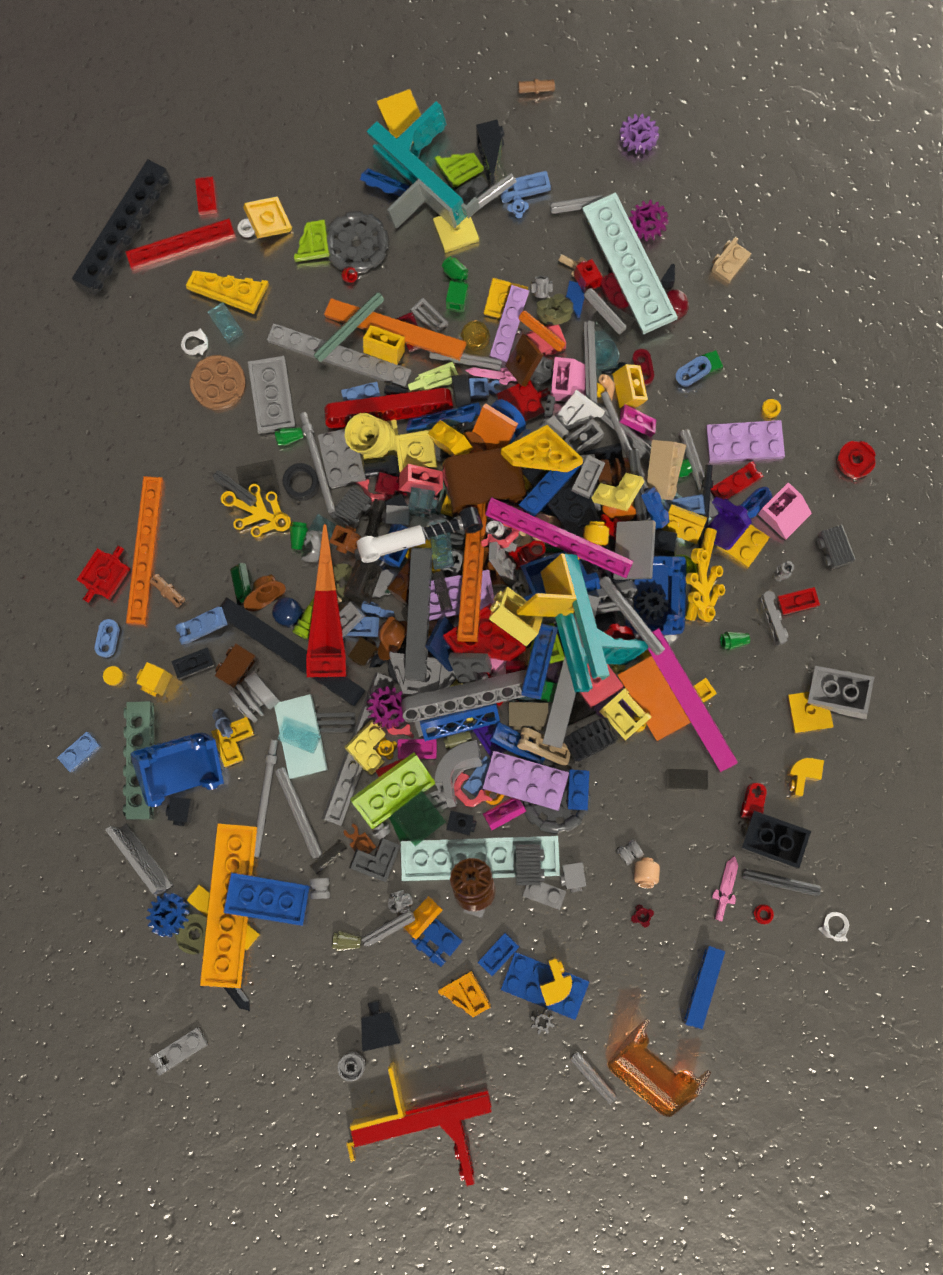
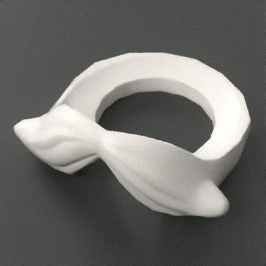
[181,328,208,355]
[818,912,849,941]

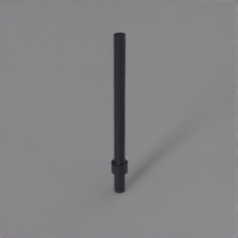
[699,464,714,548]

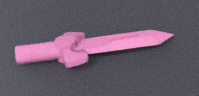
[465,367,518,385]
[712,856,738,921]

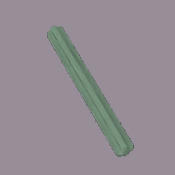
[314,292,384,362]

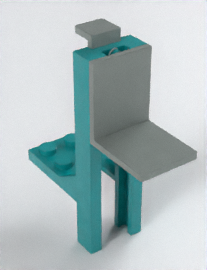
[367,101,480,229]

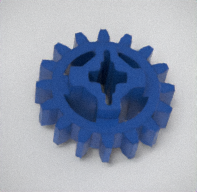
[146,893,190,937]

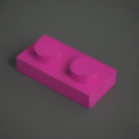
[619,405,656,437]
[398,739,437,759]
[483,798,526,830]

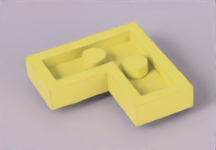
[592,473,644,511]
[344,720,386,776]

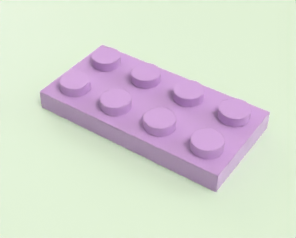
[706,420,785,463]
[429,570,495,621]
[483,751,569,811]

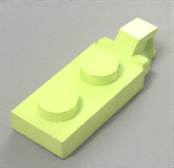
[408,362,458,392]

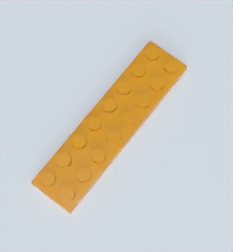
[200,824,257,988]

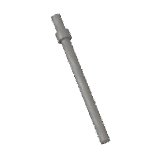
[601,392,648,492]
[300,412,335,513]
[254,740,278,857]

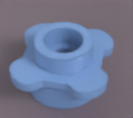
[507,196,529,218]

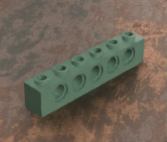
[123,701,154,820]

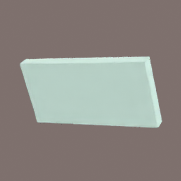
[274,694,328,779]

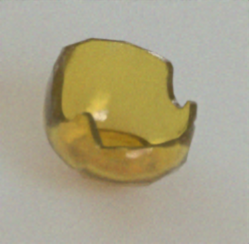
[461,320,491,351]

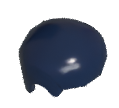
[272,597,304,627]

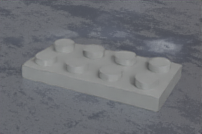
[248,356,296,434]

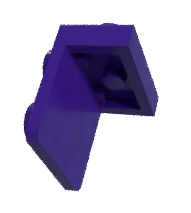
[708,497,752,550]

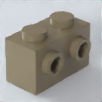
[508,702,548,730]

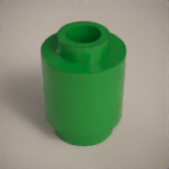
[442,256,469,282]

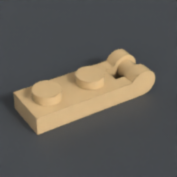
[517,727,571,766]

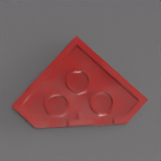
[443,603,526,661]

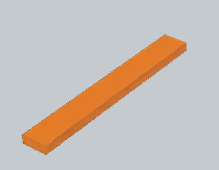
[324,298,467,361]
[126,476,163,625]
[457,503,488,642]

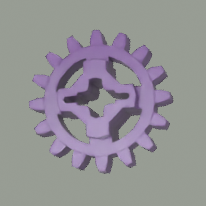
[619,114,659,154]

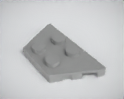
[389,652,456,695]

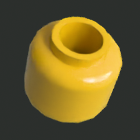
[583,521,609,546]

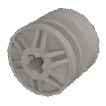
[228,671,280,723]

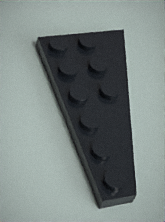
[522,467,610,568]

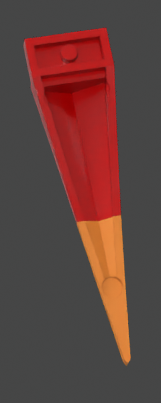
[306,524,346,677]

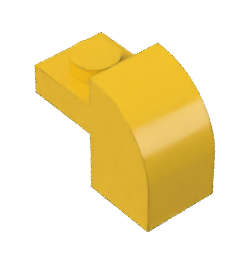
[786,758,824,797]
[540,958,572,1006]

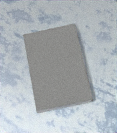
[613,520,656,580]

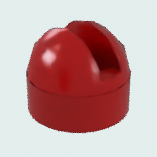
[341,267,358,283]

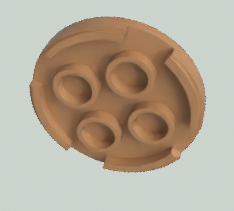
[190,355,246,410]

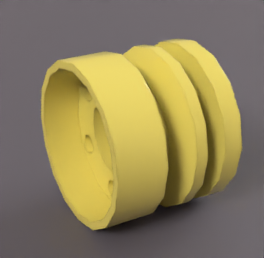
[345,413,394,458]

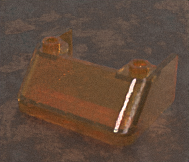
[608,1018,711,1117]

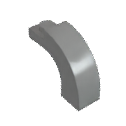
[435,740,483,808]

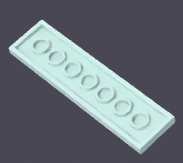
[582,193,677,335]
[401,836,560,881]

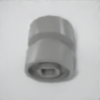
[337,1051,366,1082]

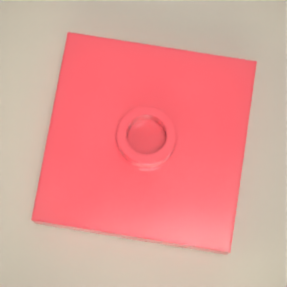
[580,664,623,708]

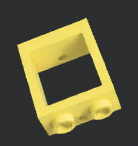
[489,586,543,646]

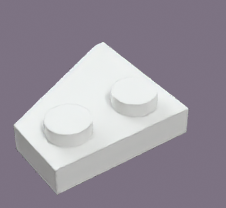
[555,390,605,430]

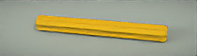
[685,528,717,621]

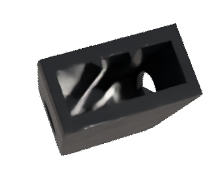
[654,529,678,557]
[361,1000,401,1052]

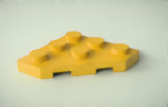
[501,425,583,472]

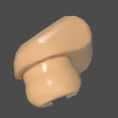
[598,374,615,401]

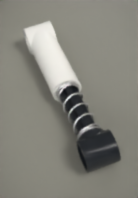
[356,507,483,563]

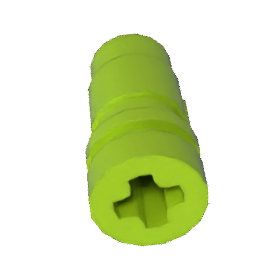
[292,599,314,640]

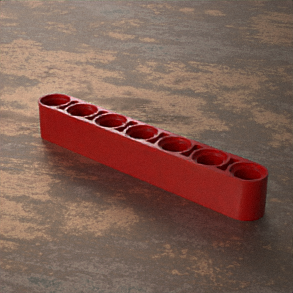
[324,388,453,428]

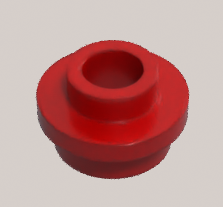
[754,904,774,924]

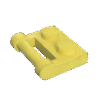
[599,688,652,740]

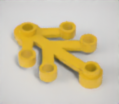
[221,484,291,538]
[686,548,725,622]

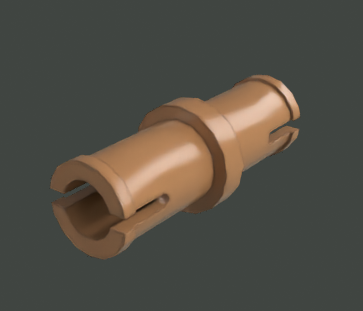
[518,79,555,94]
[150,574,185,608]

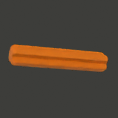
[519,311,565,352]

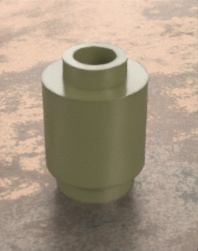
[443,730,472,750]

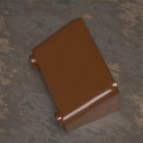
[443,447,527,518]

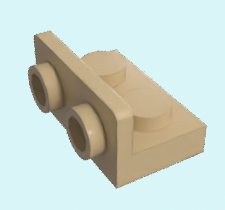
[711,237,751,284]

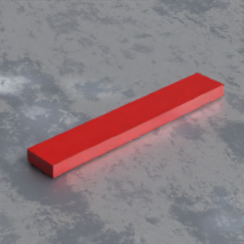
[126,218,236,270]

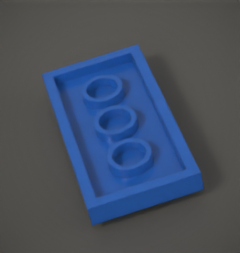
[223,873,310,926]
[501,952,589,1020]

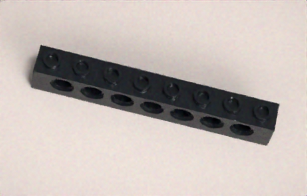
[72,159,170,296]

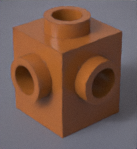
[329,525,361,554]

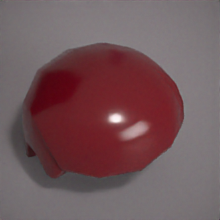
[666,289,689,319]

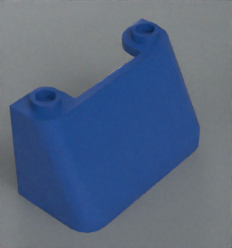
[626,556,686,635]
[130,733,224,807]

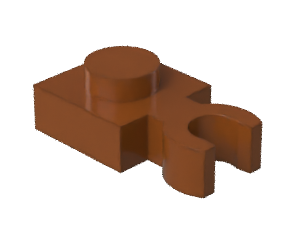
[343,824,377,854]

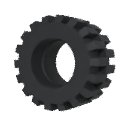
[564,718,618,761]

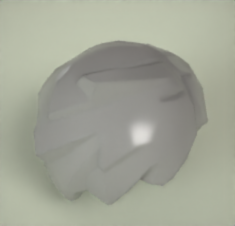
[301,530,330,563]

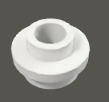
[238,219,255,237]
[486,521,505,539]

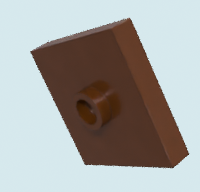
[505,334,544,387]

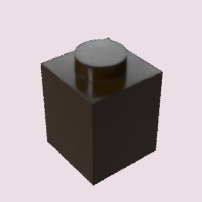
[348,637,378,669]

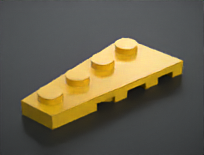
[186,271,269,314]

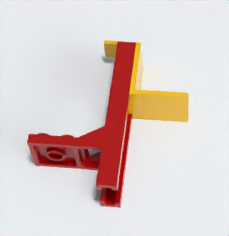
[346,1062,492,1186]

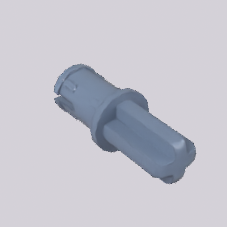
[212,708,233,738]

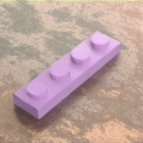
[489,285,529,363]

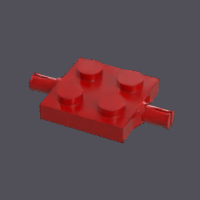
[496,380,551,422]
[77,545,130,603]

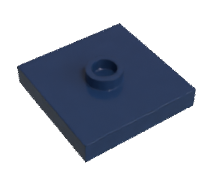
[425,616,455,672]

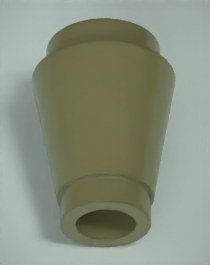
[332,931,361,951]

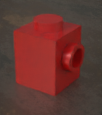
[574,259,602,293]

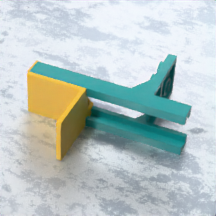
[516,553,649,692]

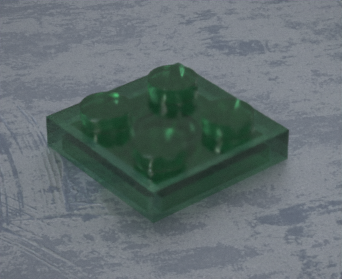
[391,791,446,847]

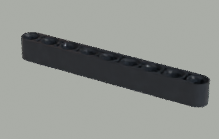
[220,597,366,707]

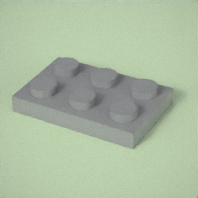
[318,429,366,489]

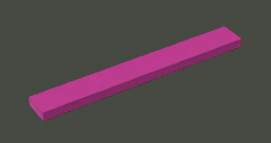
[486,498,634,578]
[642,628,738,772]

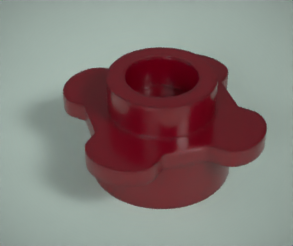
[631,904,654,928]

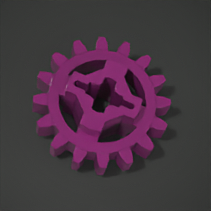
[629,200,669,241]
[366,686,406,729]

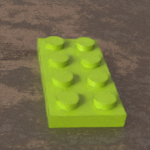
[350,753,435,829]

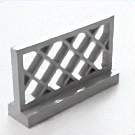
[106,823,174,898]

